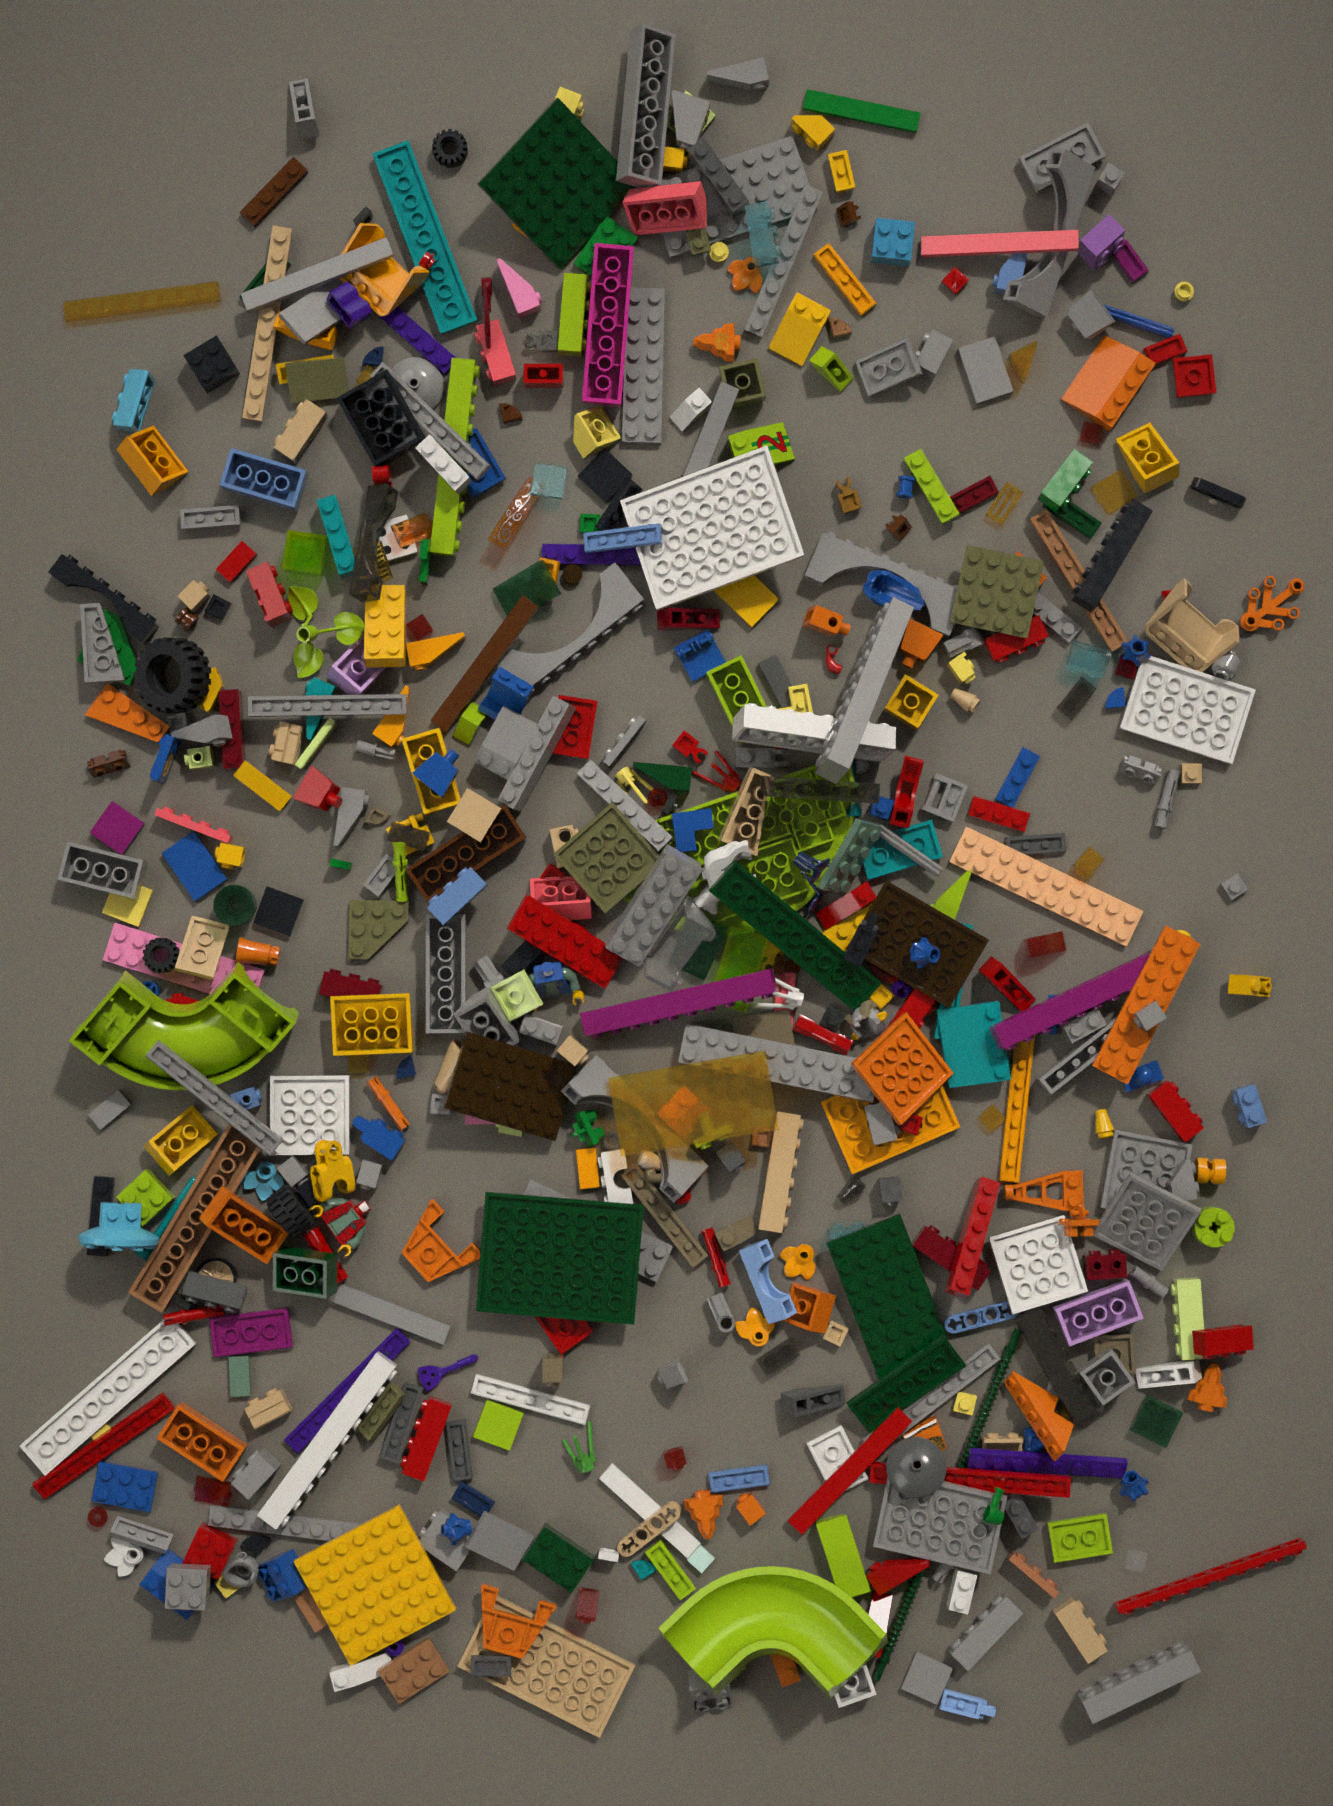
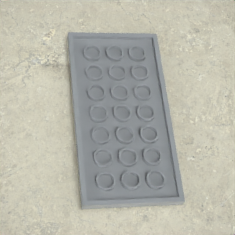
[661,135,817,259]

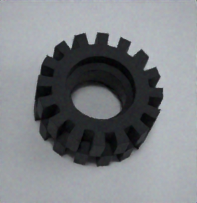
[432,129,468,168]
[142,937,180,973]

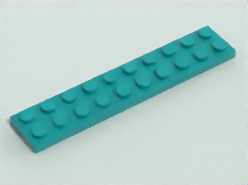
[372,140,478,335]

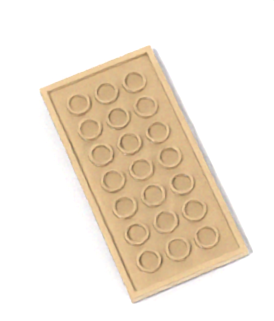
[457,1595,635,1738]

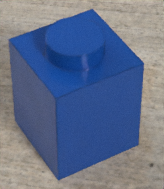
[869,795,894,821]

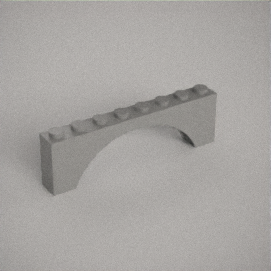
[1003,149,1095,317]
[804,532,958,638]
[496,563,644,695]
[561,1055,708,1203]

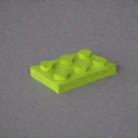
[1047,1512,1113,1563]

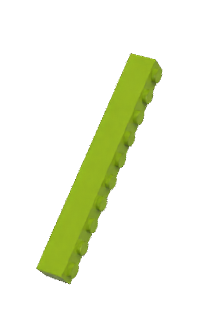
[430,358,480,557]

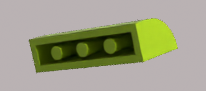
[815,1514,871,1598]

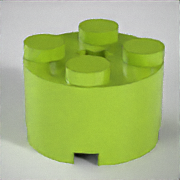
[1191,1206,1235,1247]

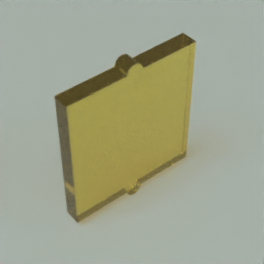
[1091,469,1137,514]

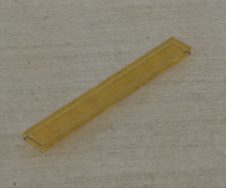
[63,281,221,322]

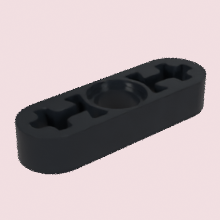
[1190,477,1246,509]

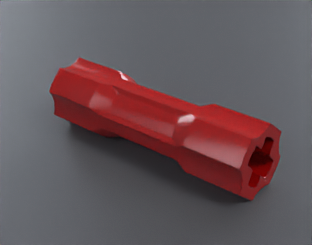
[793,1014,853,1056]
[303,1226,349,1284]

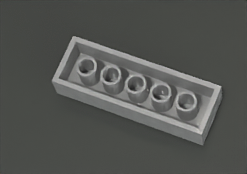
[605,844,702,967]
[426,914,467,1033]
[1077,1641,1201,1724]

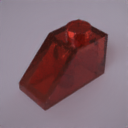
[1024,931,1066,958]

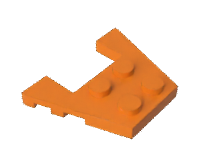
[402,1199,481,1282]
[481,1583,557,1659]

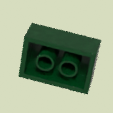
[273,1246,337,1299]
[522,1522,594,1594]

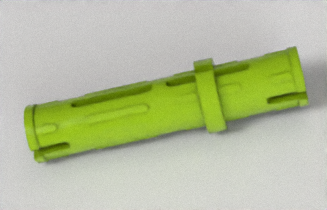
[392,842,409,902]

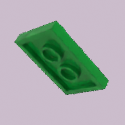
[573,216,638,277]

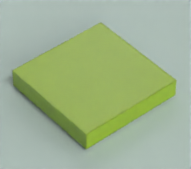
[473,1399,524,1451]

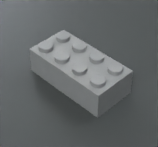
[57,841,148,900]

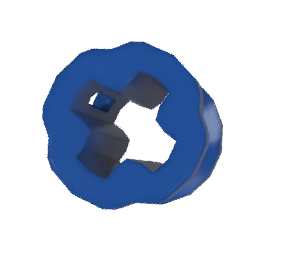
[896,475,916,499]

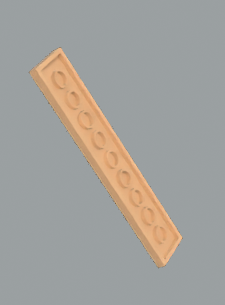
[949,827,1143,947]

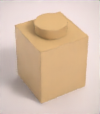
[177,580,211,613]

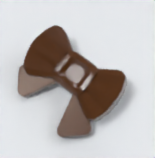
[773,954,800,974]

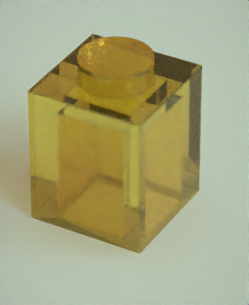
[1072,846,1105,878]

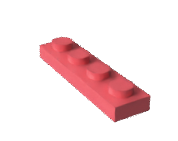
[154,806,233,844]

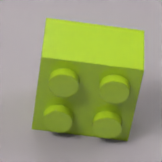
[116,1169,176,1226]

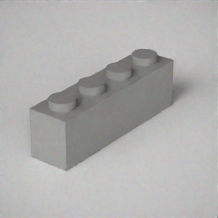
[949,1593,1024,1671]

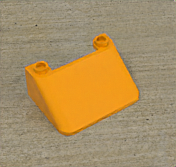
[339,223,430,316]

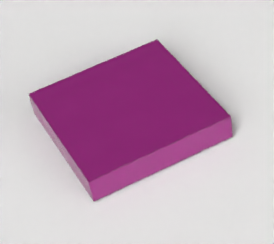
[89,801,145,855]

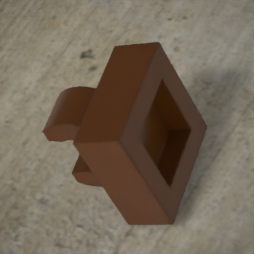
[836,201,861,227]
[885,514,912,542]

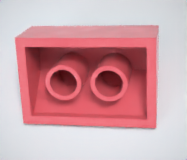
[530,876,592,920]

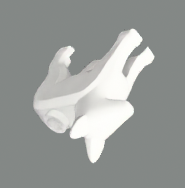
[689,840,756,915]

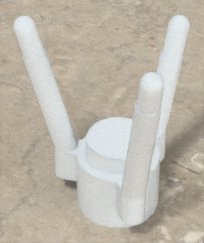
[754,978,804,1010]

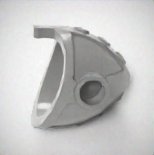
[224,1552,259,1587]

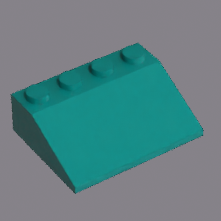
[936,1001,1011,1088]

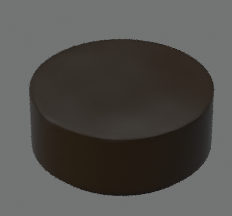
[563,564,583,584]

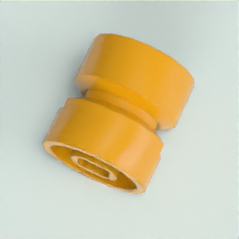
[1194,1157,1226,1185]

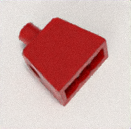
[293,766,343,812]

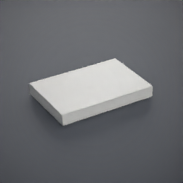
[806,1425,868,1491]

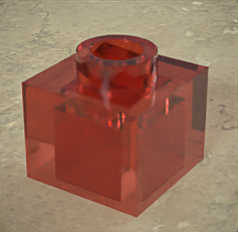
[663,1446,687,1471]

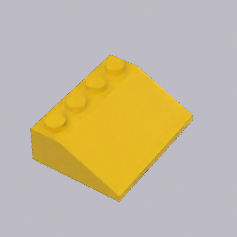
[330,993,414,1056]

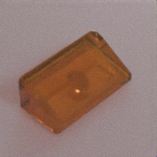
[391,513,433,548]

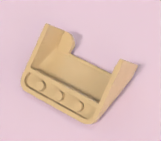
[1145,578,1239,672]

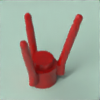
[692,751,742,793]

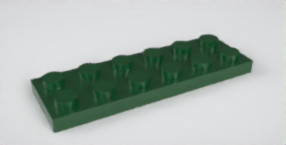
[846,1334,966,1434]

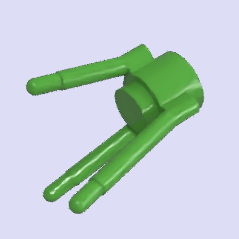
[562,1421,596,1473]

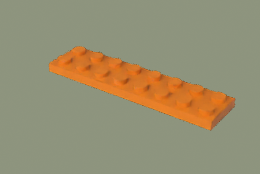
[1091,925,1201,1084]

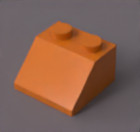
[782,1282,836,1334]

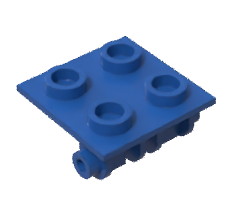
[674,629,726,682]

